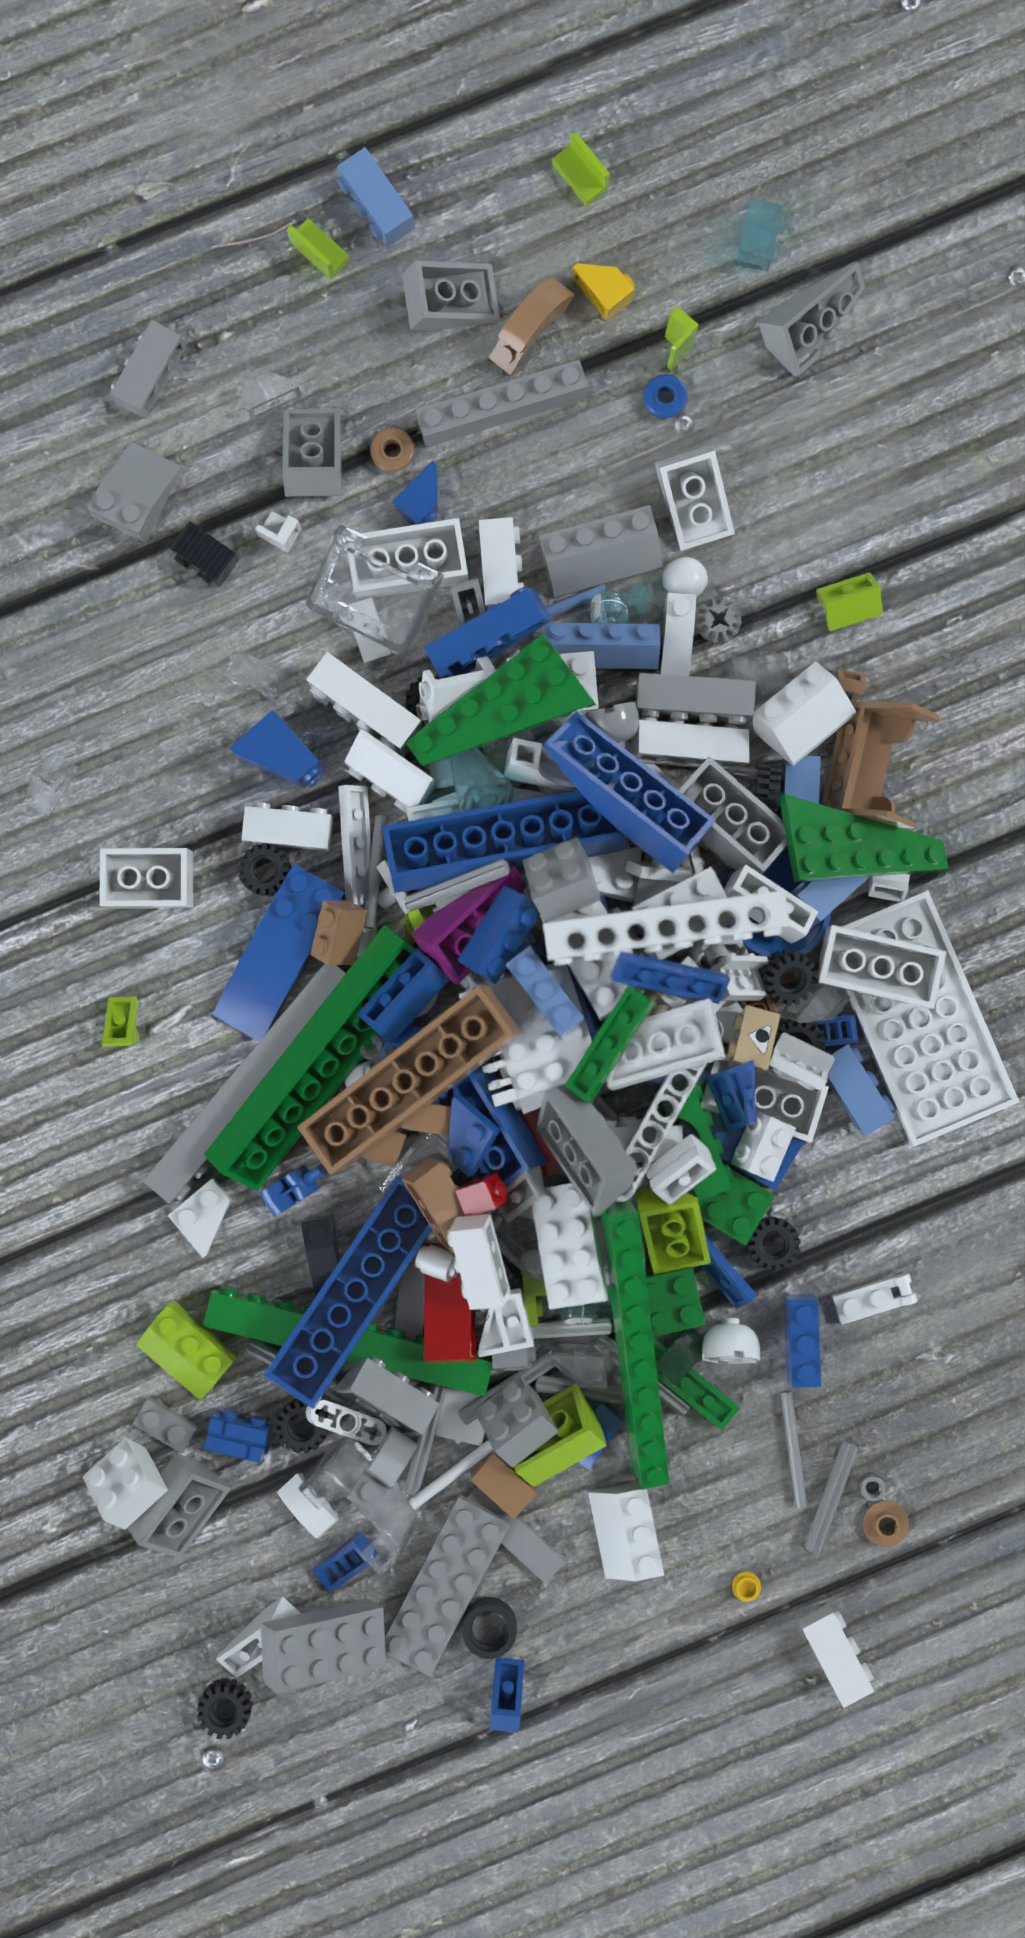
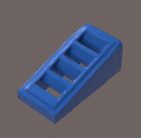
[796,1014,858,1046]
[312,1531,378,1593]

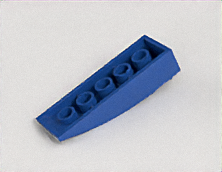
[544,711,716,873]
[212,864,346,1042]

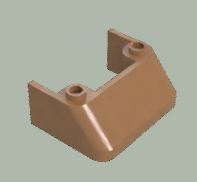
[822,702,940,828]

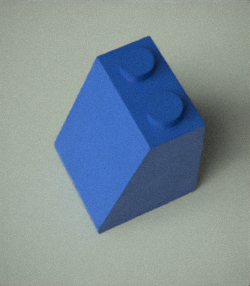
[230,710,325,789]

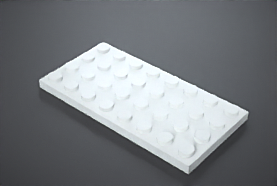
[823,891,1019,1147]

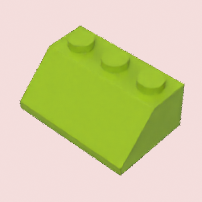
[635,1186,711,1275]
[136,1300,239,1401]
[514,1383,607,1487]

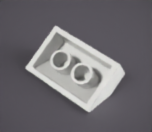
[753,661,856,766]
[344,729,436,814]
[588,1481,664,1581]

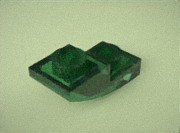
[656,1328,704,1387]

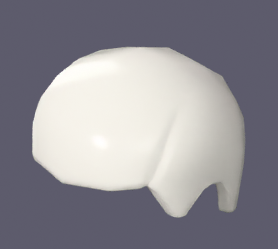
[662,557,708,597]

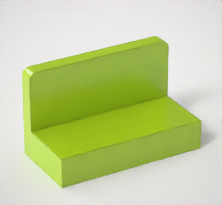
[552,131,610,207]
[287,218,350,280]
[665,306,699,371]
[816,572,883,631]

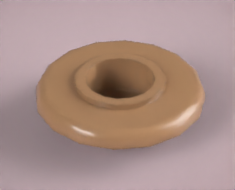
[370,428,414,472]
[863,1501,909,1547]

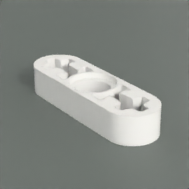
[306,1399,386,1445]

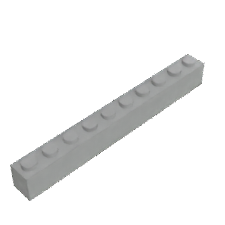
[143,964,347,1204]

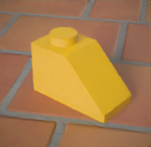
[572,263,635,321]

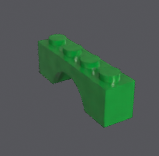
[656,1079,734,1201]

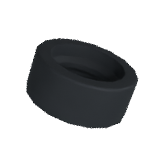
[462,1597,517,1659]

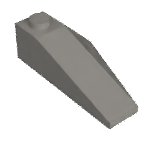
[758,262,865,377]

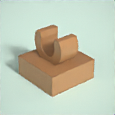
[835,669,867,703]

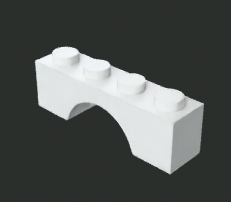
[503,738,578,792]

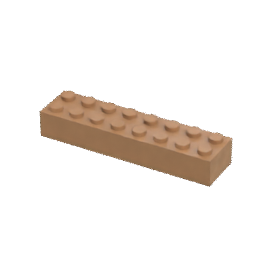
[297,985,523,1175]

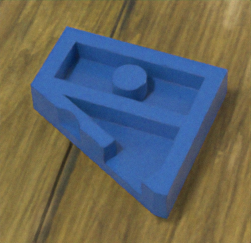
[705,1060,756,1131]
[448,1095,500,1177]

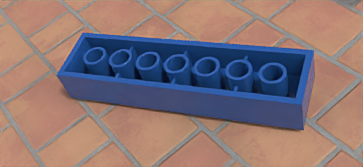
[382,790,625,893]
[263,1176,433,1409]

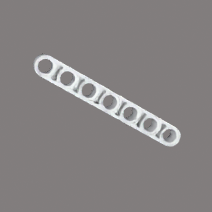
[617,1019,723,1201]

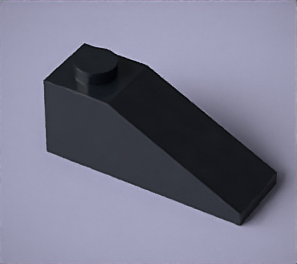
[301,1214,340,1296]

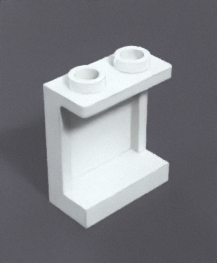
[416,656,496,725]

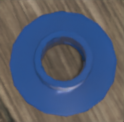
[643,374,688,419]

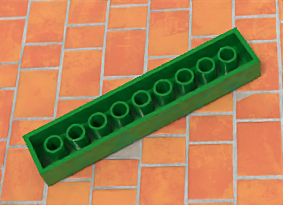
[204,925,431,1191]

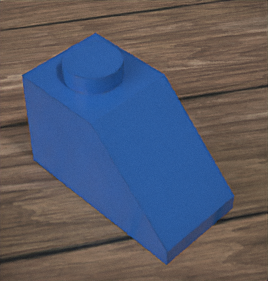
[393,460,438,525]
[489,1658,525,1733]

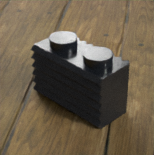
[170,521,239,587]

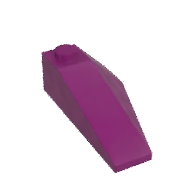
[411,865,526,985]

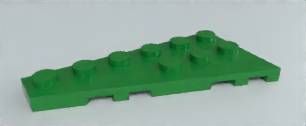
[405,634,597,767]
[779,794,948,882]

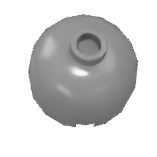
[582,702,639,748]

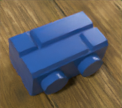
[204,1408,272,1463]

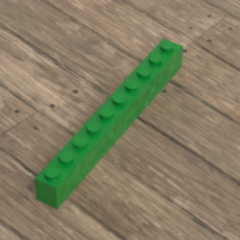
[601,1199,670,1490]
[203,1285,493,1397]

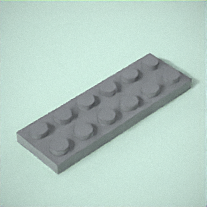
[385,1494,511,1677]

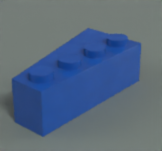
[424,587,552,678]
[452,1063,548,1187]
[676,1109,805,1191]

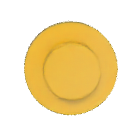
[732,1571,761,1602]

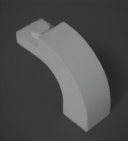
[347,1427,417,1515]

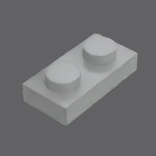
[133,1397,199,1453]

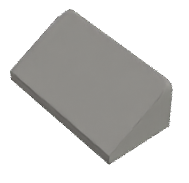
[498,1166,545,1223]

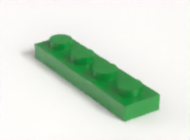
[565,985,655,1103]
[653,1337,740,1430]

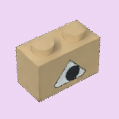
[726,1005,781,1076]

